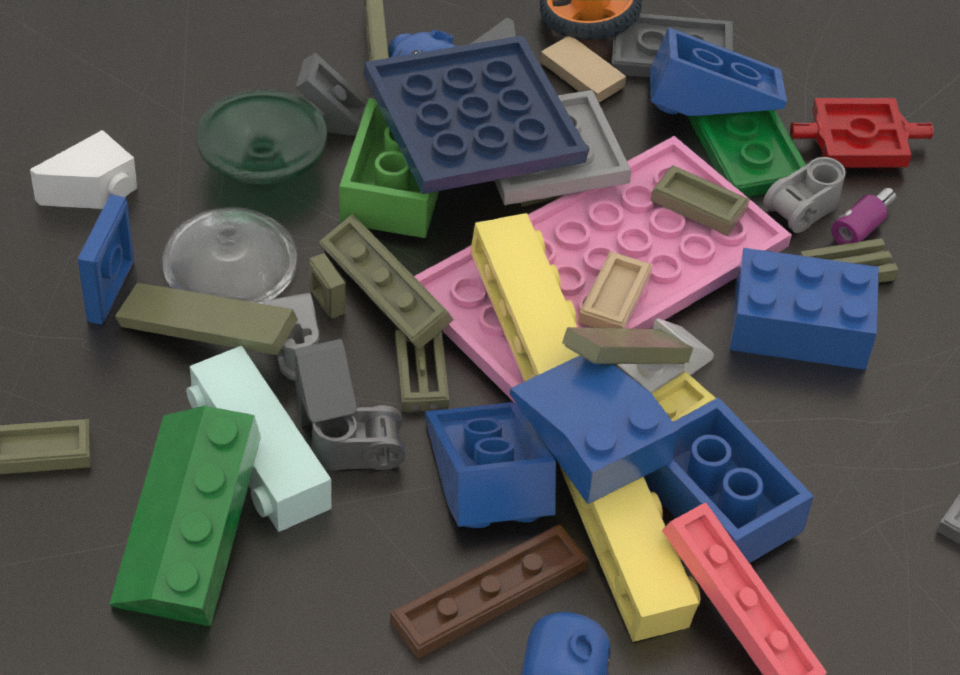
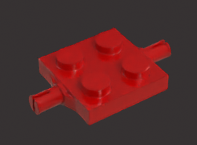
[790,98,933,168]

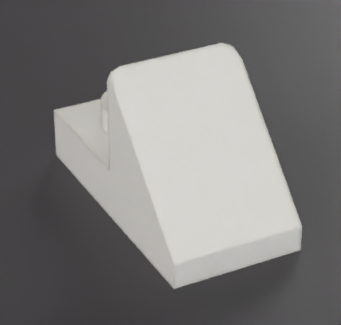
[617,318,714,393]

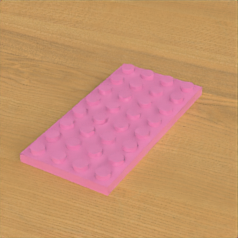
[414,136,792,403]

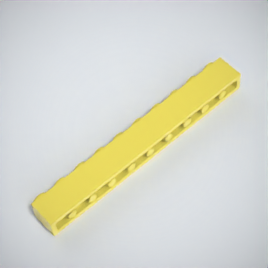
[470,213,700,642]

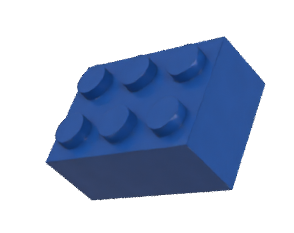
[729,248,879,370]
[644,397,814,563]

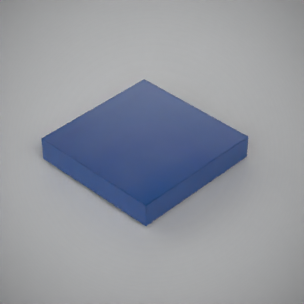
[78,194,134,325]

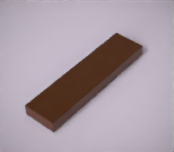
[390,524,588,659]

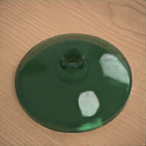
[197,89,327,185]

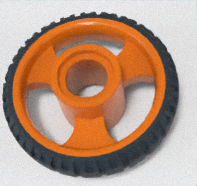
[539,0,642,40]

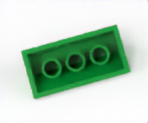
[109,406,261,627]

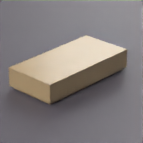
[540,36,626,102]
[578,251,653,328]

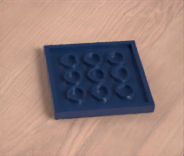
[363,35,589,194]

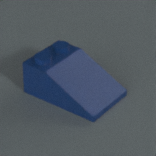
[649,27,787,116]
[510,355,679,504]
[425,402,556,528]

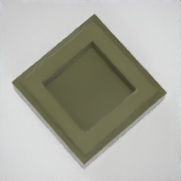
[309,253,345,319]

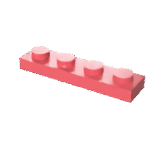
[662,502,827,675]

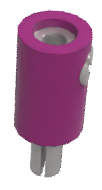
[831,188,896,245]

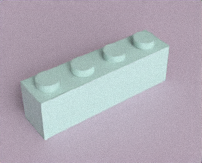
[186,345,331,532]

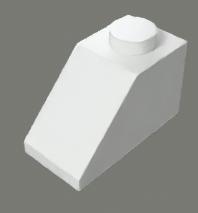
[30,130,137,209]

